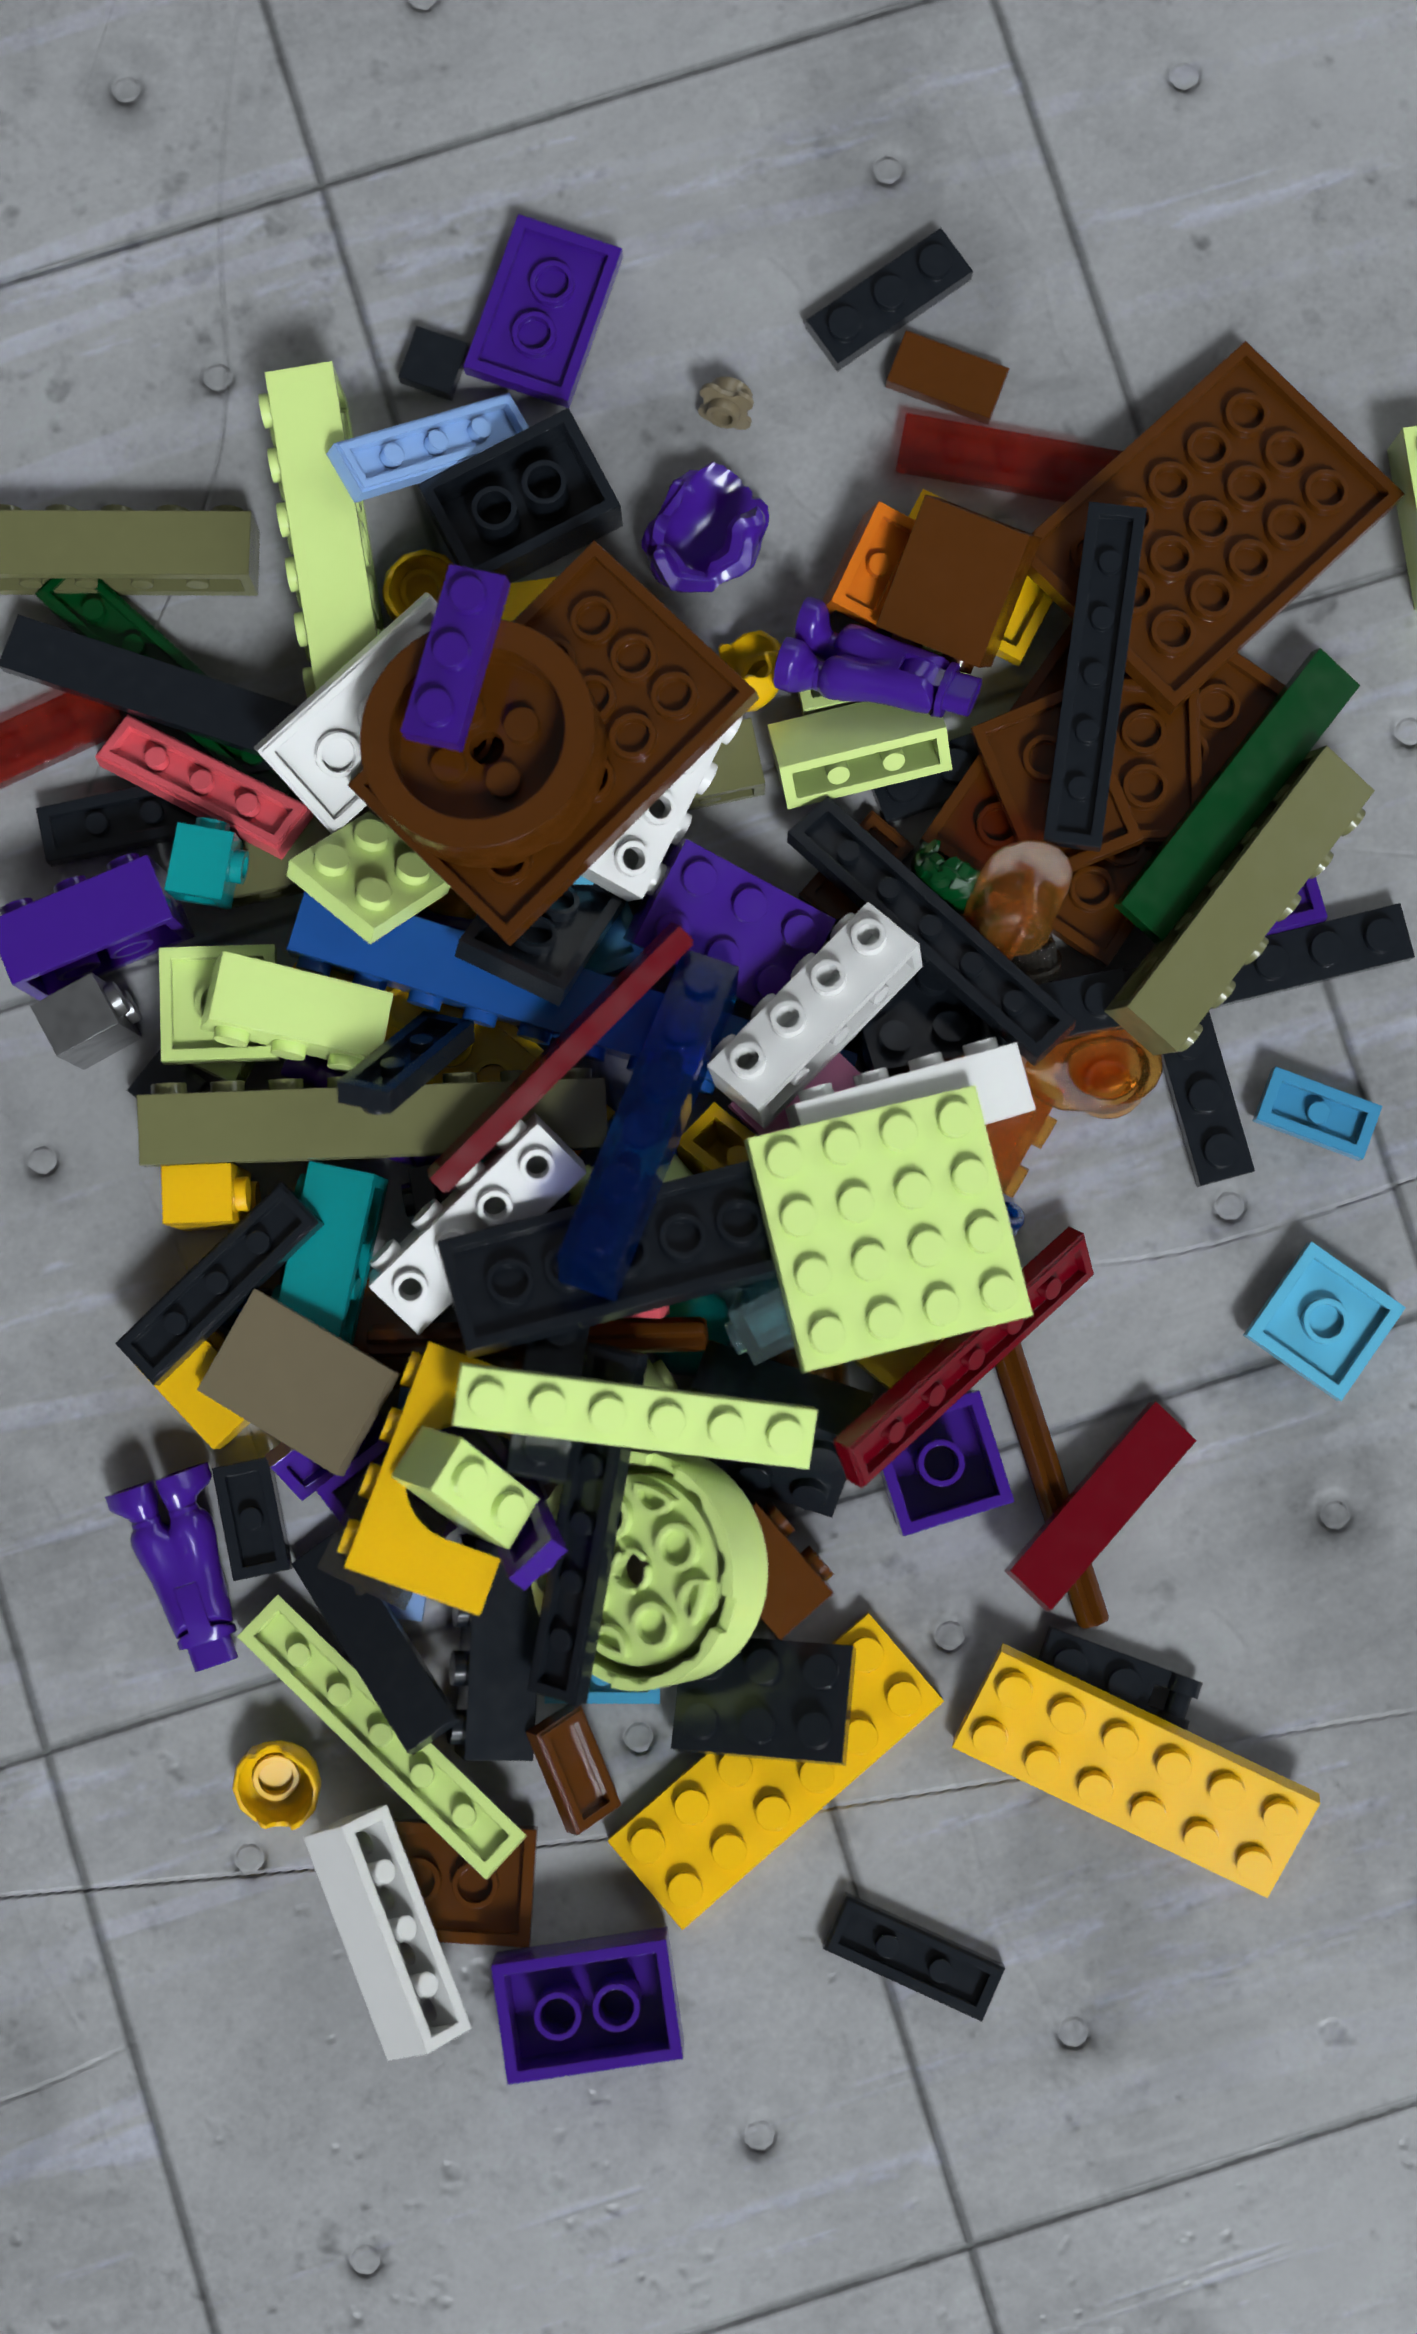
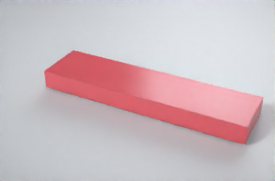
[95,714,313,860]

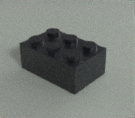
[418,408,623,583]
[690,1339,874,1518]

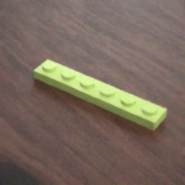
[451,1362,818,1469]
[237,1595,527,1880]

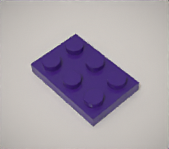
[463,214,623,408]

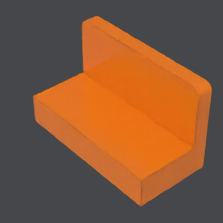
[822,501,915,631]

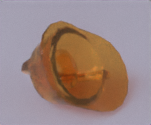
[964,840,1072,961]
[1025,1029,1163,1120]

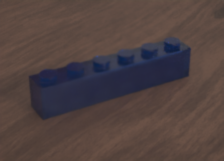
[557,950,739,1301]

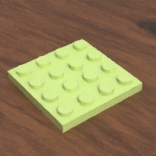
[744,1085,1033,1373]

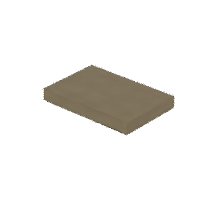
[197,1289,401,1476]

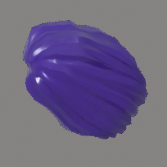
[641,462,770,593]

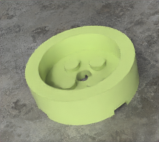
[531,1449,768,1691]

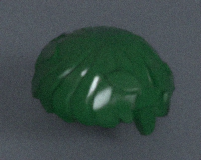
[911,839,999,916]

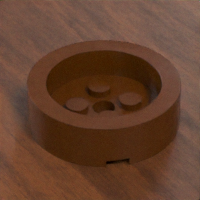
[360,620,607,868]

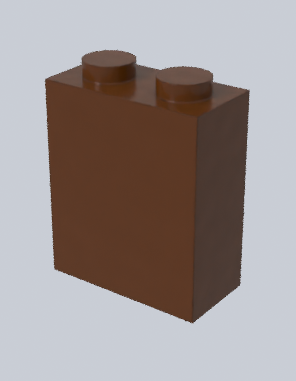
[876,495,1042,674]

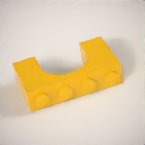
[337,1342,511,1616]

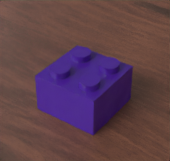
[880,1390,1015,1537]

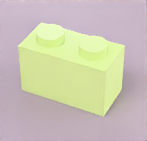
[391,1426,540,1550]

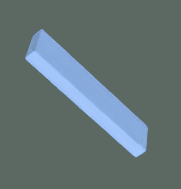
[326,393,529,503]

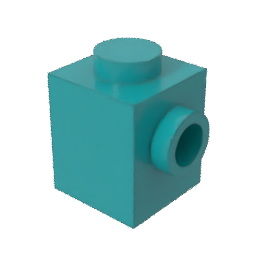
[164,817,249,909]

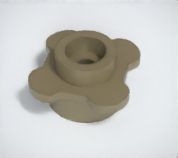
[698,376,754,430]

